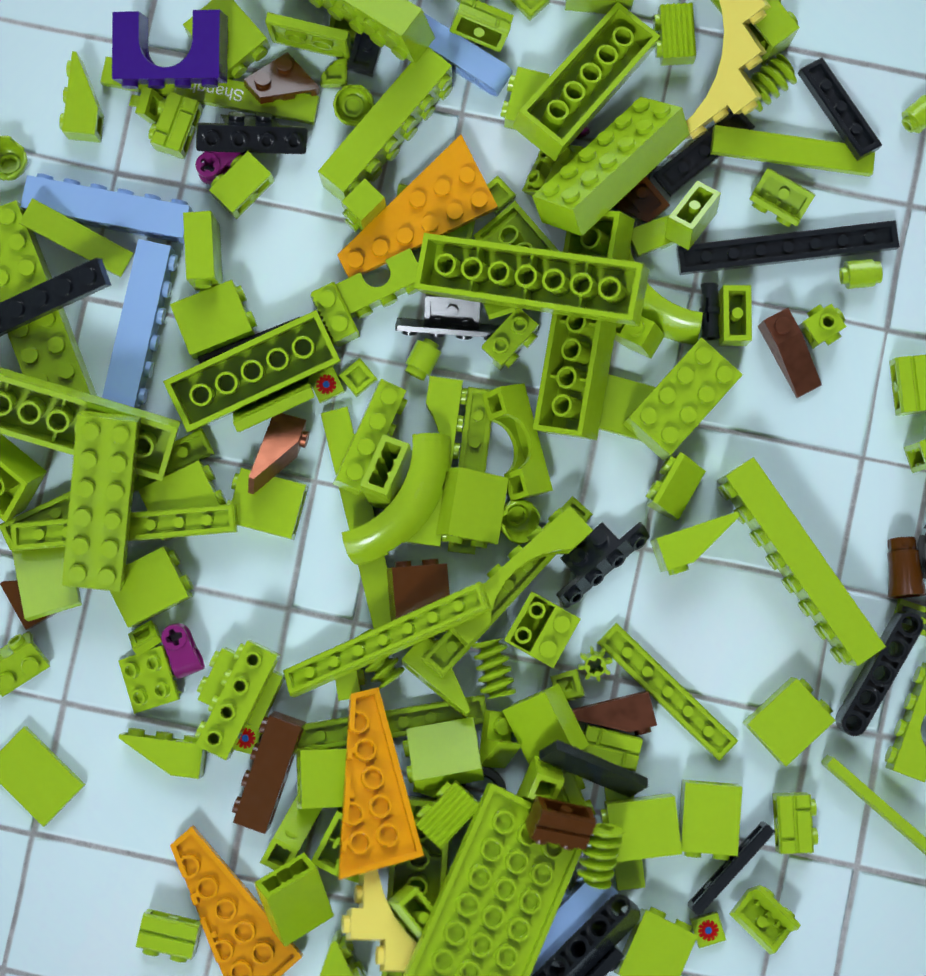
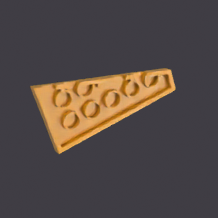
[337,134,498,278]
[338,687,424,880]
[170,825,303,976]

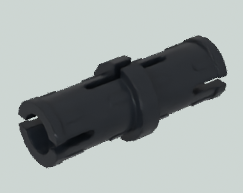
[699,282,720,340]

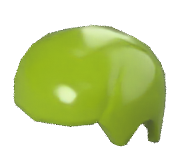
[333,85,375,127]
[0,135,28,181]
[501,499,541,544]

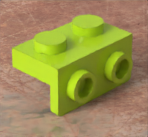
[749,167,816,227]
[482,308,539,371]
[0,631,50,697]
[729,885,801,954]

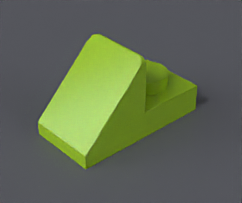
[480,709,521,769]

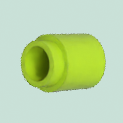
[901,95,926,133]
[839,259,883,289]
[404,338,442,381]

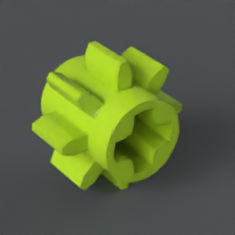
[578,646,613,682]

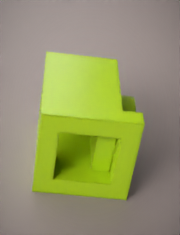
[335,668,366,701]

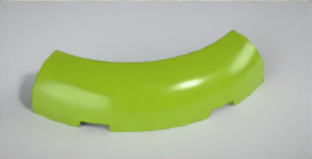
[628,249,703,345]
[342,433,451,565]

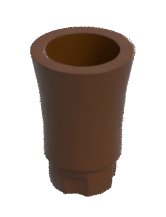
[887,537,926,599]

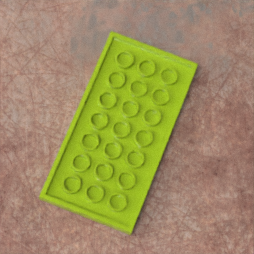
[403,783,582,976]

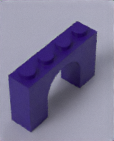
[112,9,228,89]

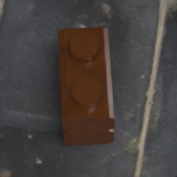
[526,796,596,850]

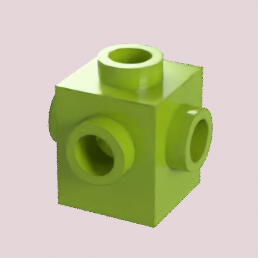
[798,304,847,349]

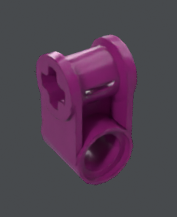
[195,152,245,185]
[161,623,205,680]

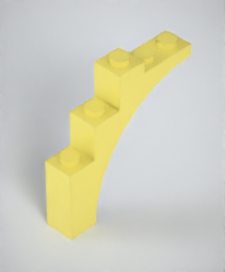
[686,0,771,140]
[341,869,417,972]

